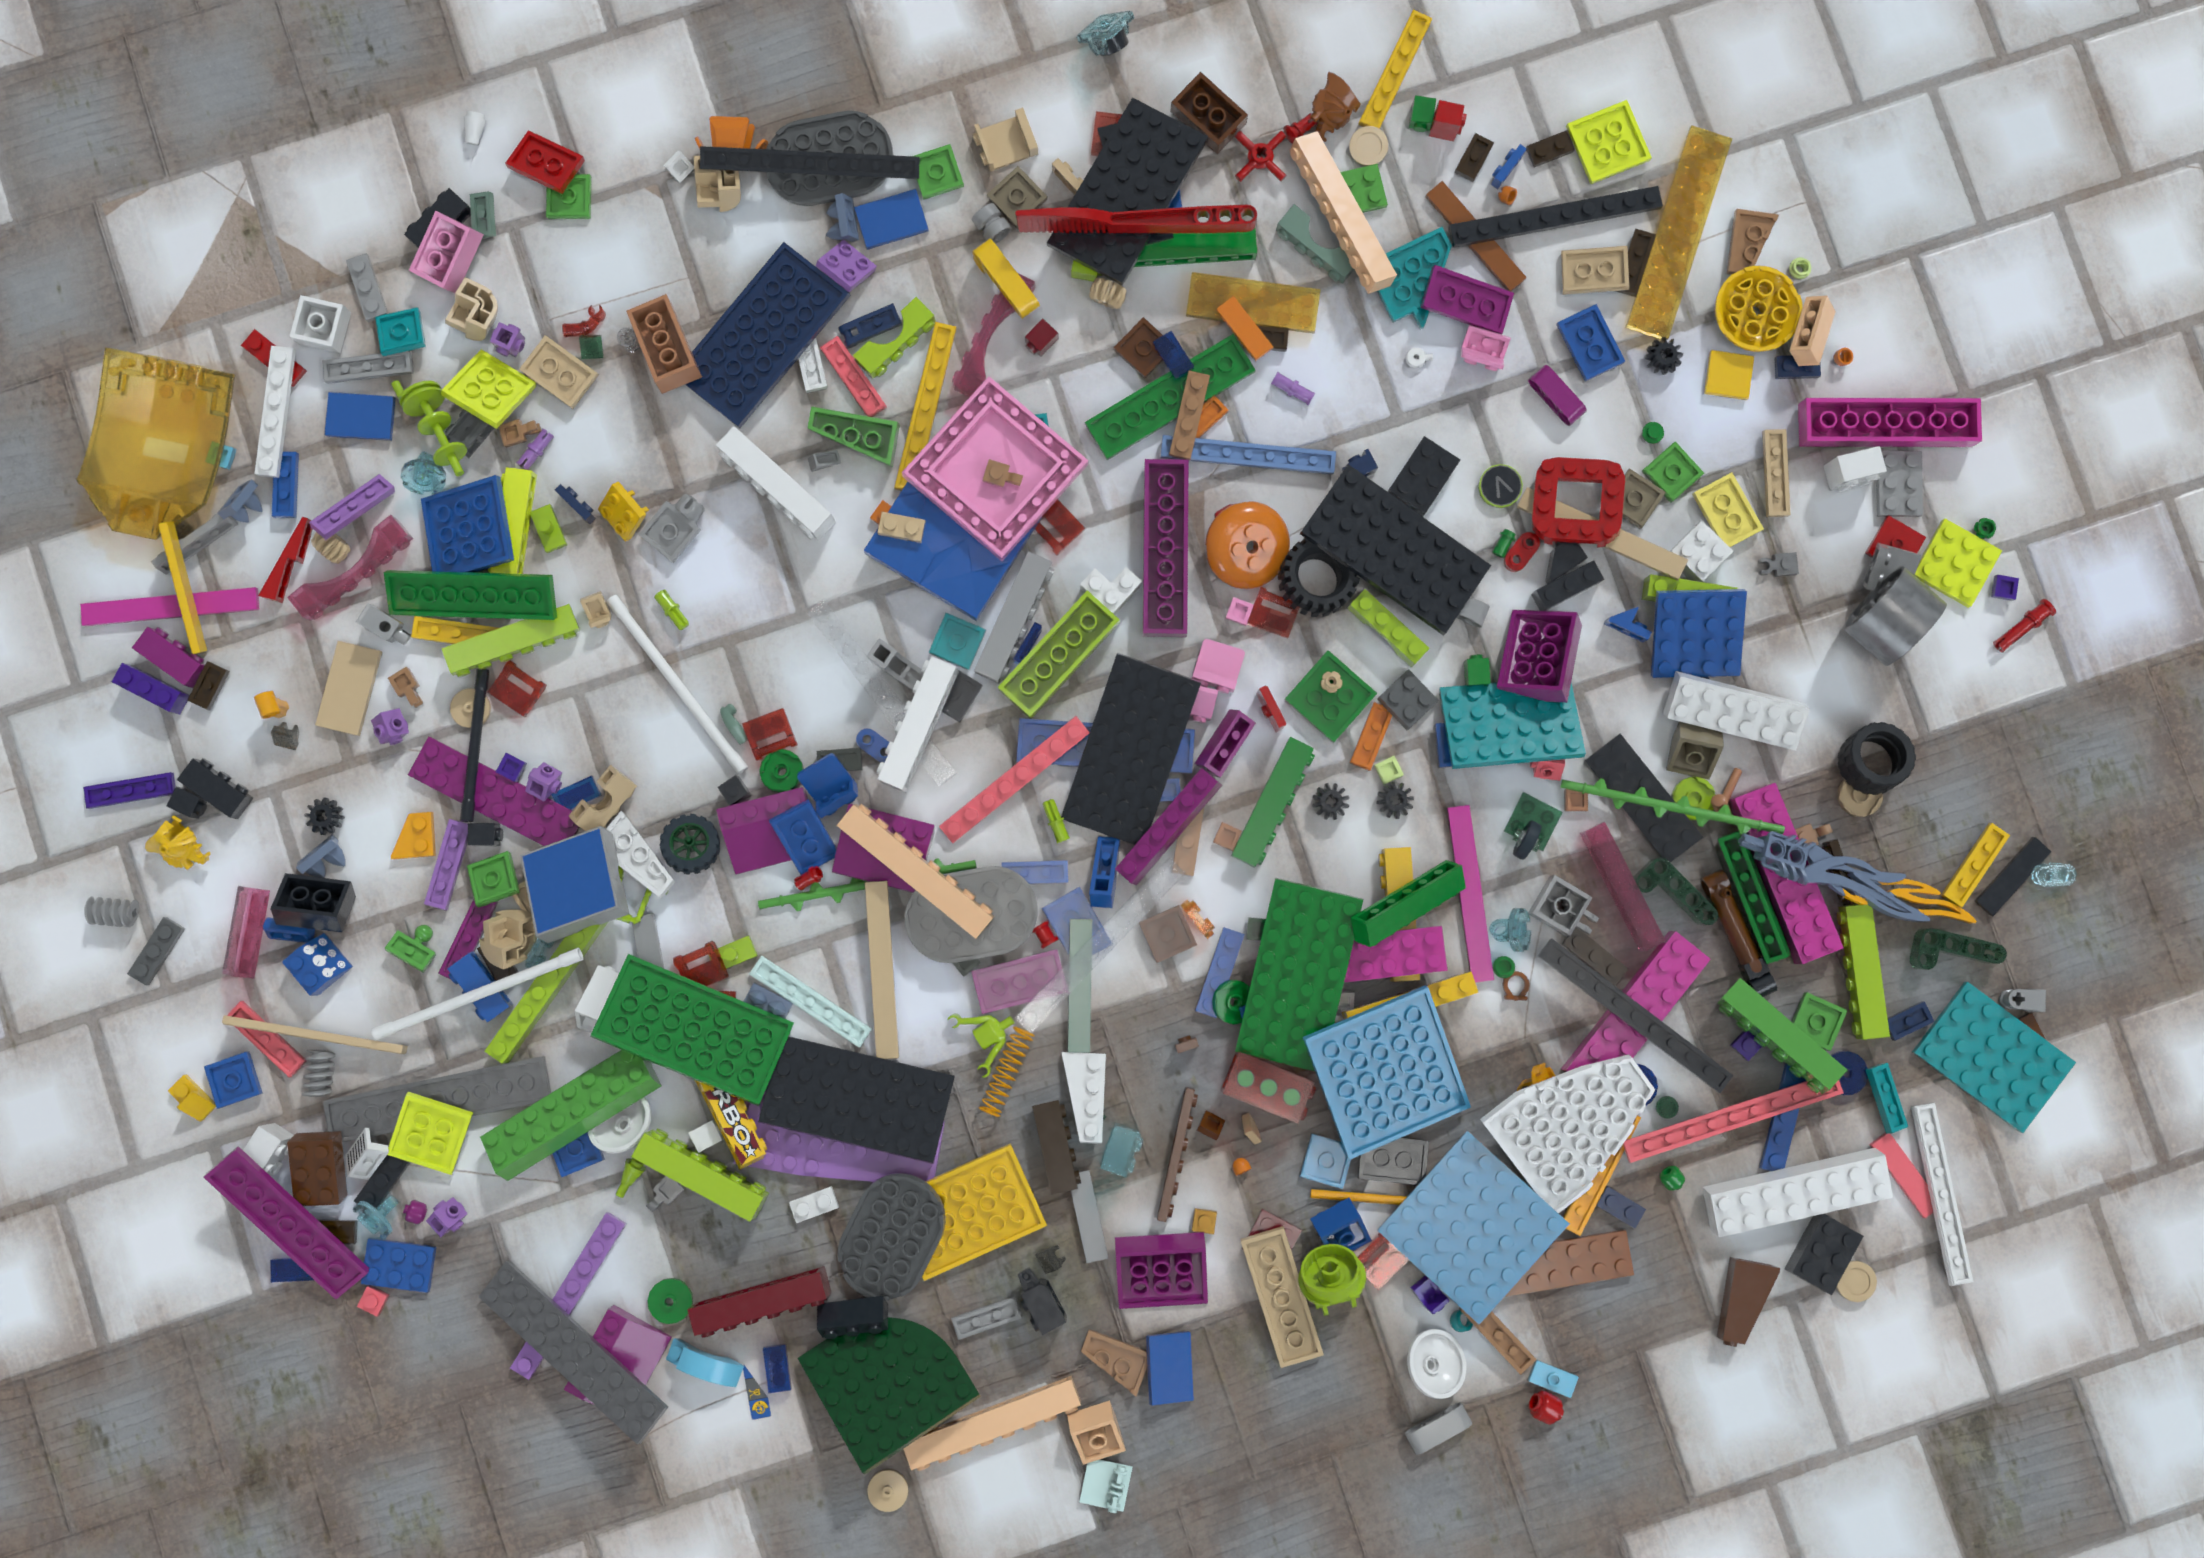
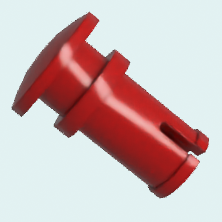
[1283,113,1318,144]

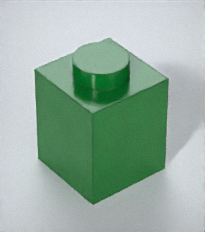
[1408,95,1436,132]
[1464,654,1491,687]

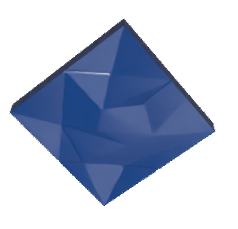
[864,481,1043,621]

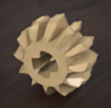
[1089,278,1127,309]
[311,532,350,564]

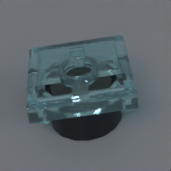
[1076,10,1135,56]

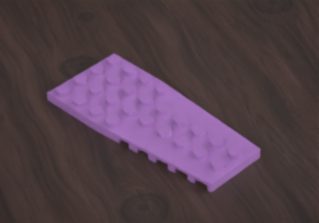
[733,1085,945,1182]

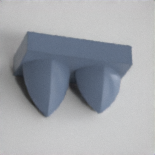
[826,193,859,242]
[217,479,263,523]
[296,834,345,878]
[743,983,793,1019]

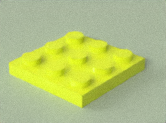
[1566,100,1652,184]
[441,349,536,429]
[1915,518,2002,608]
[387,1092,473,1175]

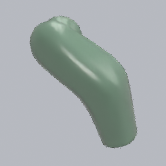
[720,704,748,745]

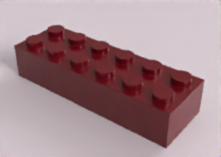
[687,1266,831,1338]

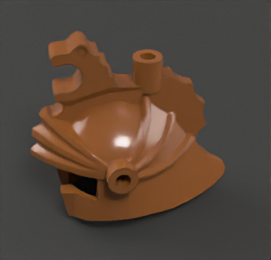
[1310,72,1361,142]

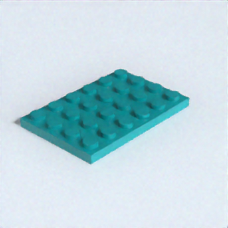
[1439,682,1586,769]
[1912,981,2076,1133]

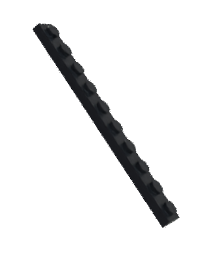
[700,146,920,179]
[1448,186,1663,248]
[1537,939,1733,1093]

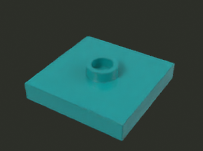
[375,307,426,356]
[928,613,986,670]

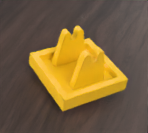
[598,481,649,542]

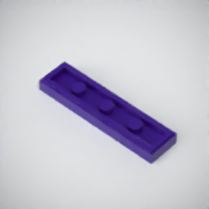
[83,772,176,809]

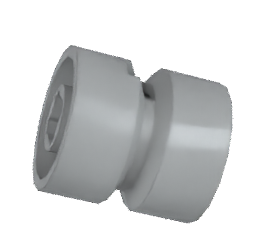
[972,203,1012,244]

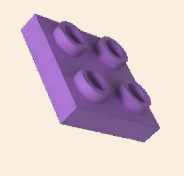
[816,239,877,292]

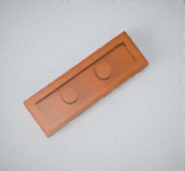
[1216,296,1273,362]
[1350,702,1392,771]

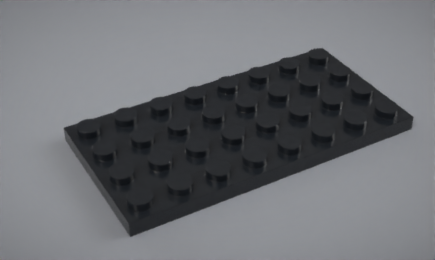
[1047,97,1208,286]
[1300,464,1491,636]
[1061,653,1201,845]
[758,1036,955,1164]

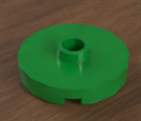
[759,749,804,793]
[1212,979,1250,1025]
[647,1278,693,1324]

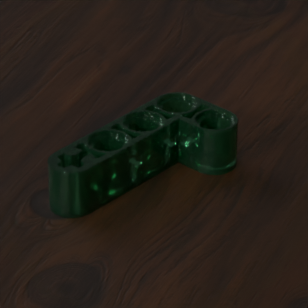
[1630,858,1718,926]
[1910,928,2007,970]

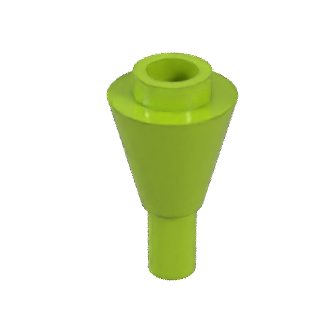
[616,1158,646,1198]

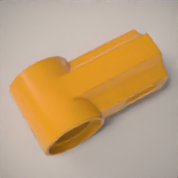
[254,691,289,719]

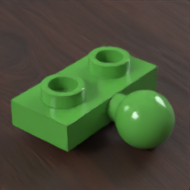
[385,925,436,973]

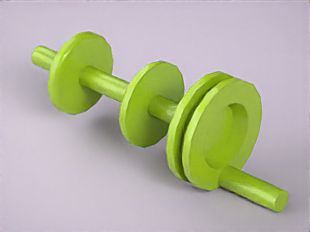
[391,380,467,477]

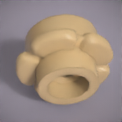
[1321,671,1343,693]

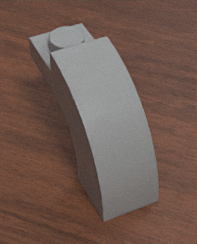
[866,638,923,690]

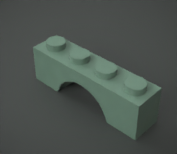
[1276,204,1355,284]

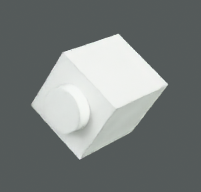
[689,1120,724,1153]

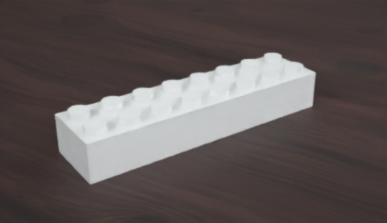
[1703,1148,1893,1237]

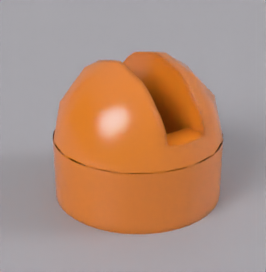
[1498,186,1517,205]
[1833,347,1853,366]
[1232,1158,1252,1176]

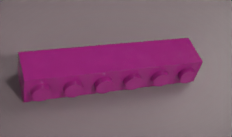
[1115,768,1223,885]

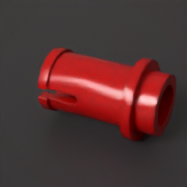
[794,866,823,891]

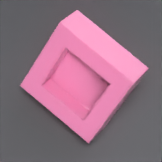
[1225,597,1254,626]

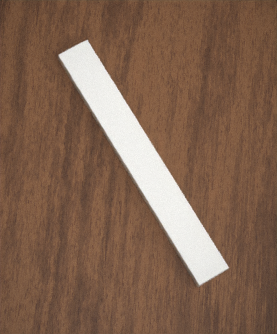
[1911,1103,1973,1286]

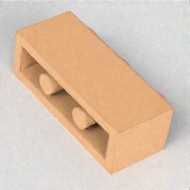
[1790,296,1836,366]

